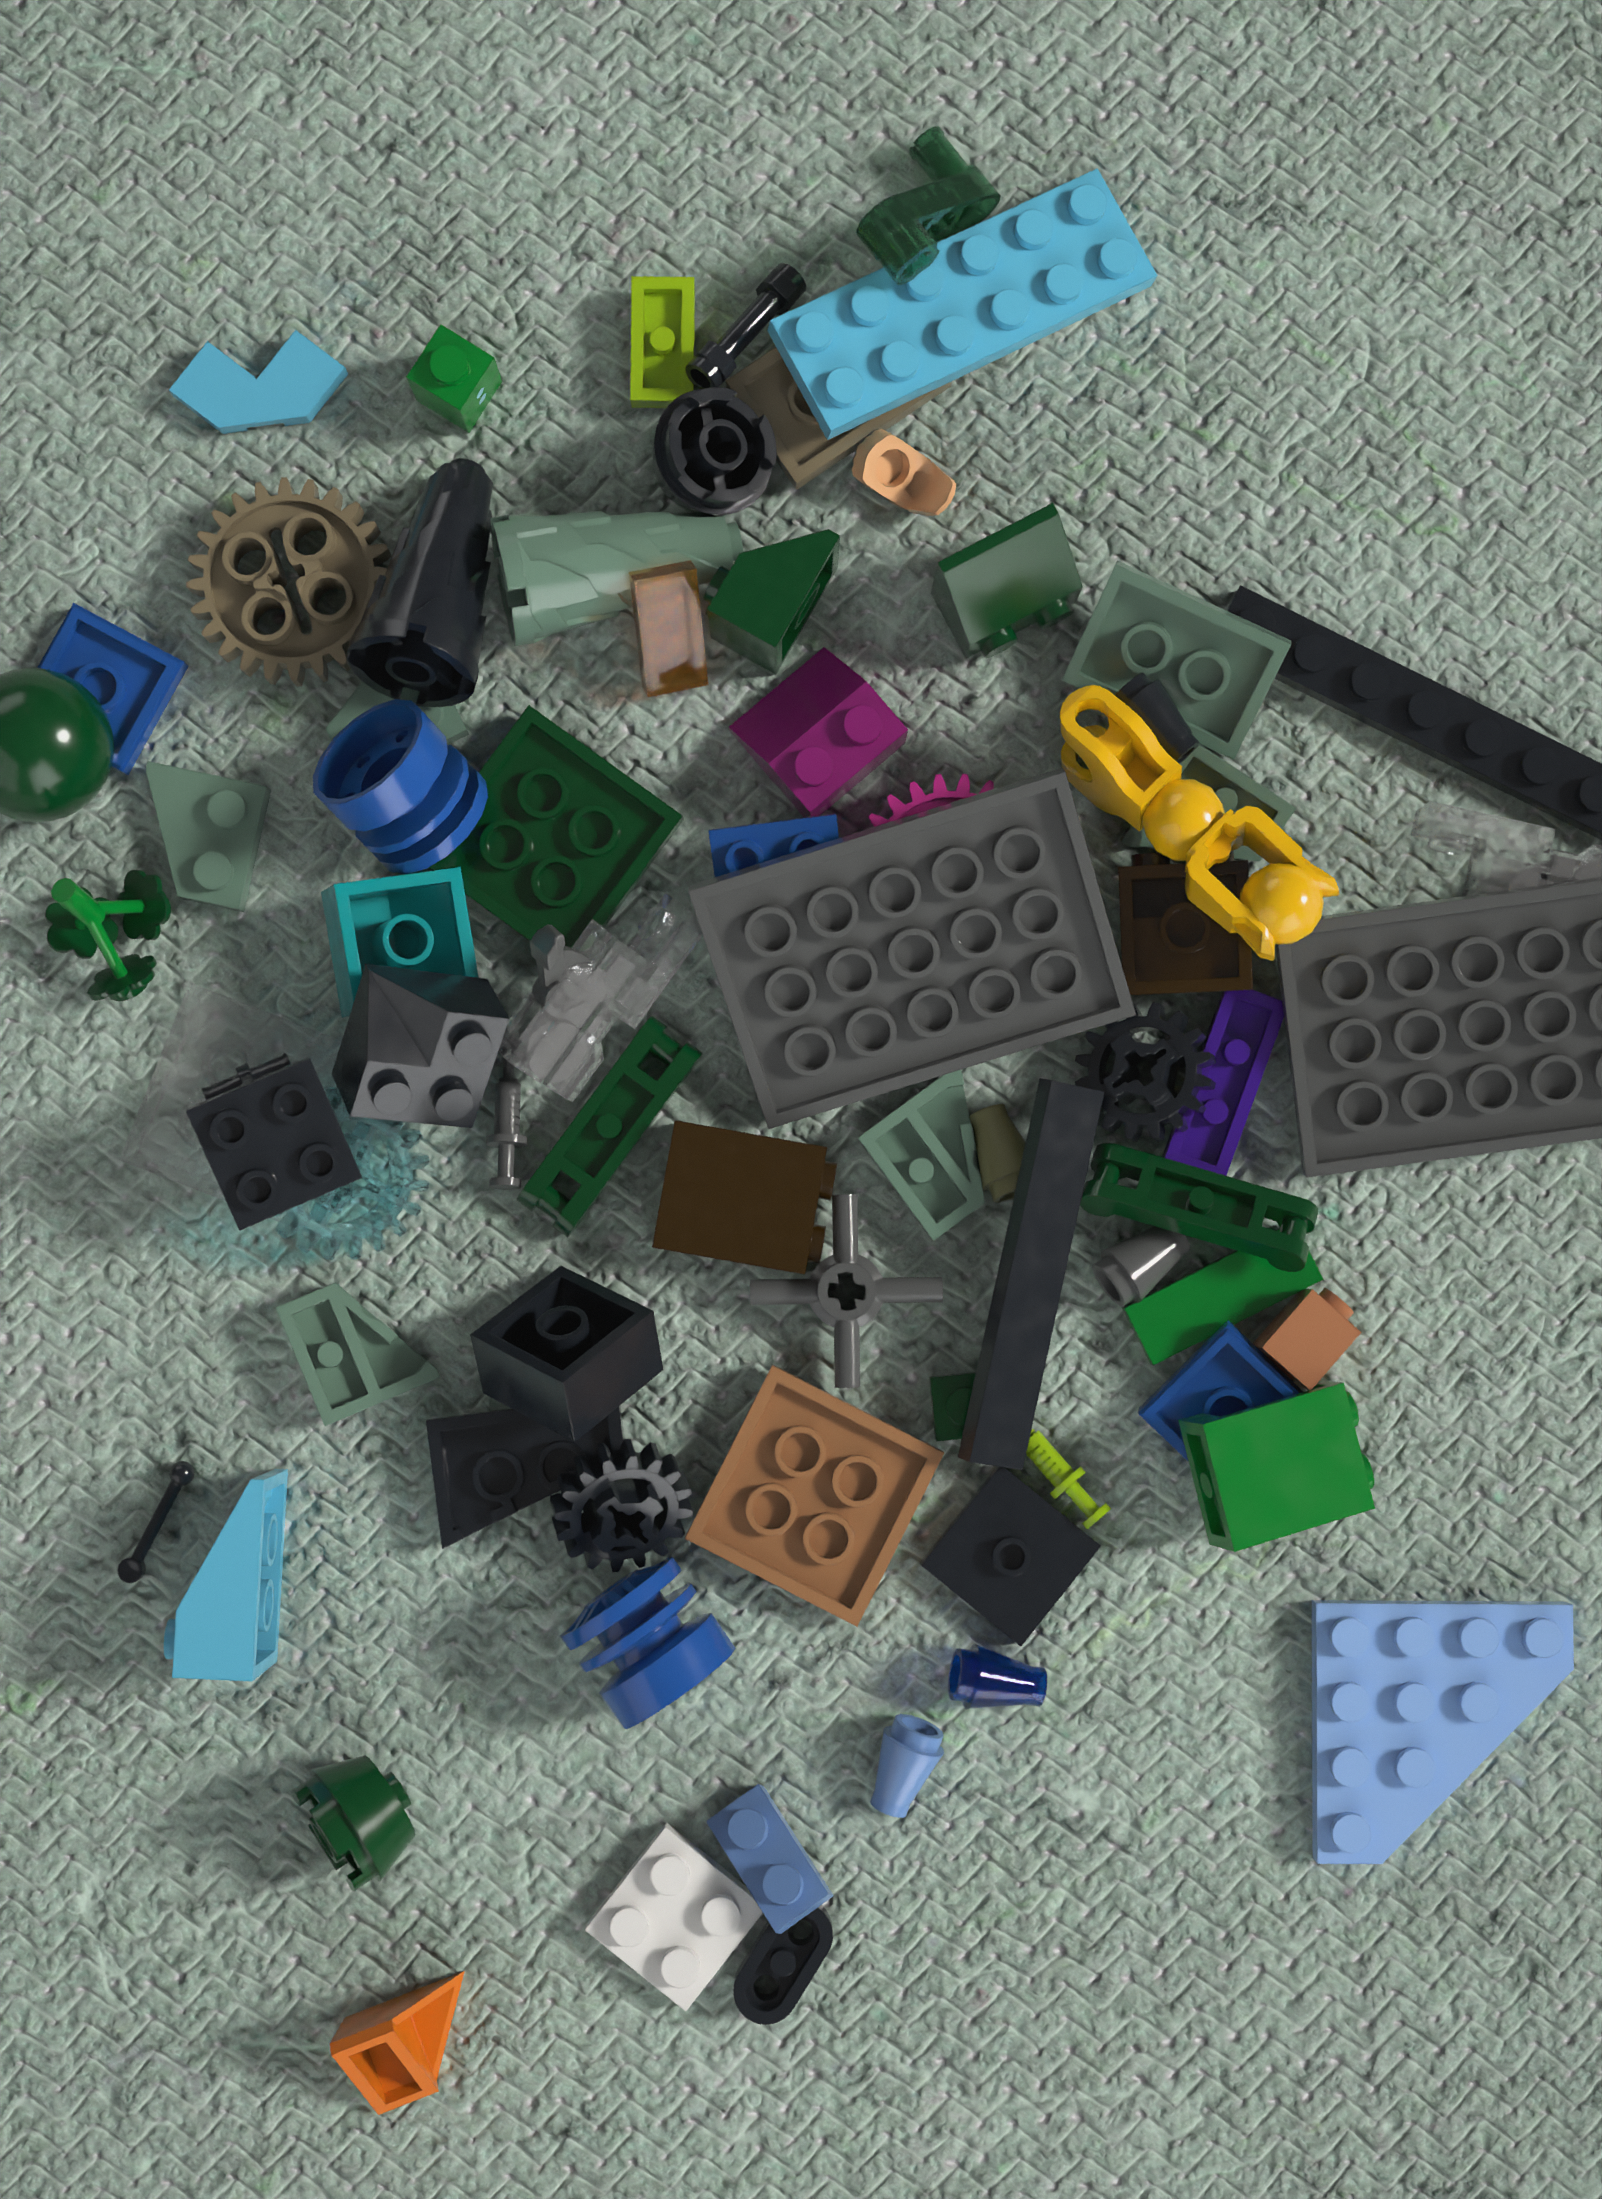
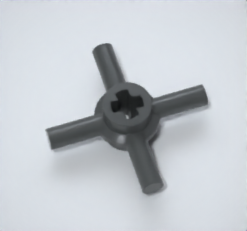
[750,1194,943,1388]

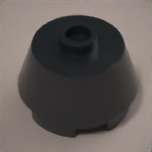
[653,387,777,515]

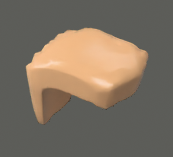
[852,429,956,516]

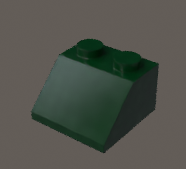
[931,503,1083,659]
[703,529,840,675]

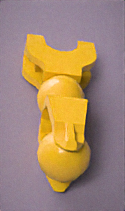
[1060,685,1339,961]

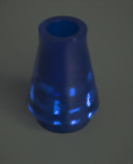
[948,1644,1047,1709]

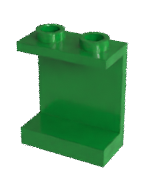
[1178,1380,1375,1552]

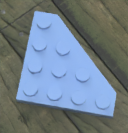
[1312,1600,1574,1864]

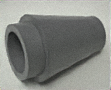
[1092,1226,1190,1307]

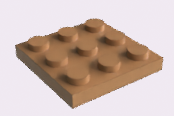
[685,1364,944,1627]

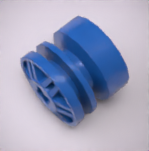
[313,699,488,874]
[560,1557,736,1729]

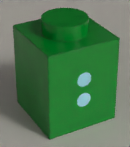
[406,324,502,433]

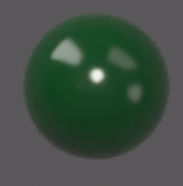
[0,668,114,822]

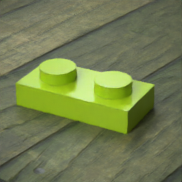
[630,276,695,408]

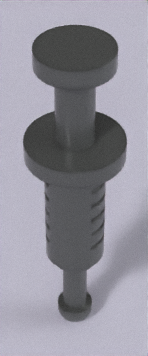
[486,1040,527,1190]

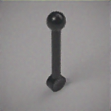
[117,1461,195,1583]

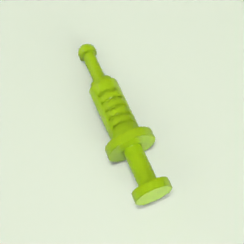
[1026,1429,1111,1529]

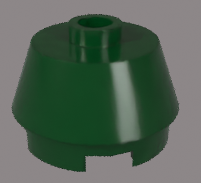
[291,1755,416,1891]

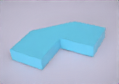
[169,330,348,434]

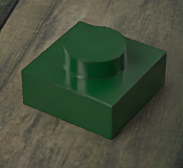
[929,1372,976,1442]

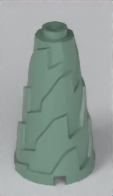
[490,511,743,647]

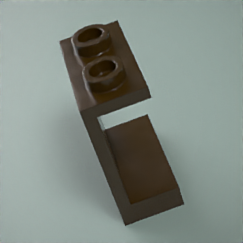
[652,1120,837,1275]

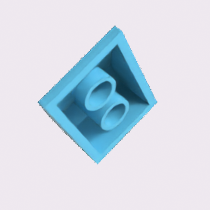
[164,1469,288,1682]

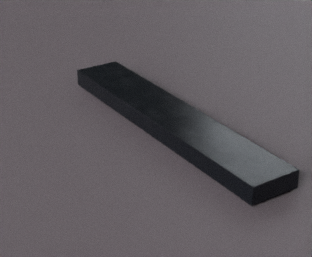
[958,1078,1104,1470]

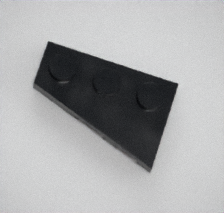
[426,1405,625,1549]

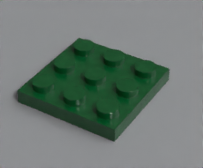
[428,705,684,954]

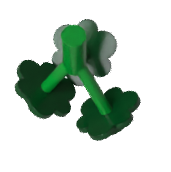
[45,870,171,1001]

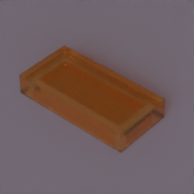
[629,560,709,697]

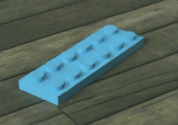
[767,168,1158,440]

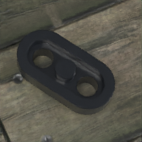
[733,1905,833,2025]

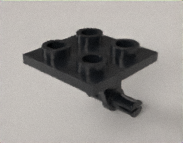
[185,1053,362,1231]

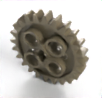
[186,477,392,687]

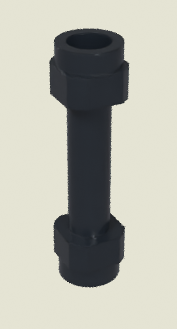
[685,263,806,389]

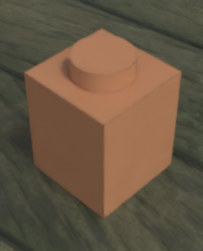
[1253,1288,1361,1390]

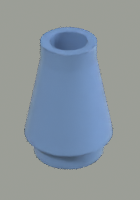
[870,1714,944,1818]

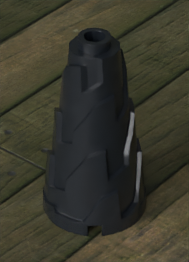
[347,458,493,707]

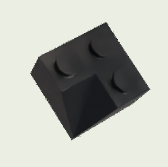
[332,964,509,1128]
[470,1266,663,1442]

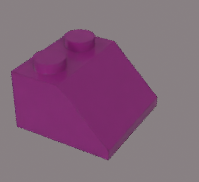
[728,647,908,818]

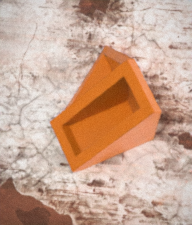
[329,1971,465,2115]

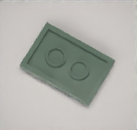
[1062,561,1291,760]

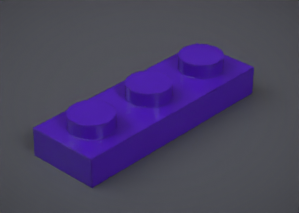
[1162,990,1284,1176]

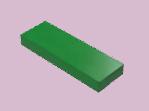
[1122,1228,1324,1366]

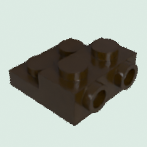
[1118,850,1253,995]

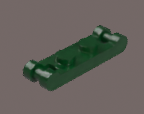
[517,1016,703,1238]
[1080,1143,1318,1272]

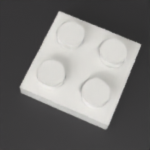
[585,1822,763,2011]

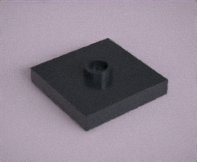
[920,1466,1101,1646]

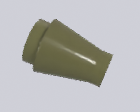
[969,1104,1026,1203]

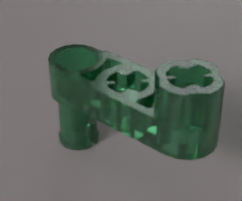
[856,126,1001,285]

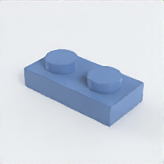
[706,1784,834,1934]

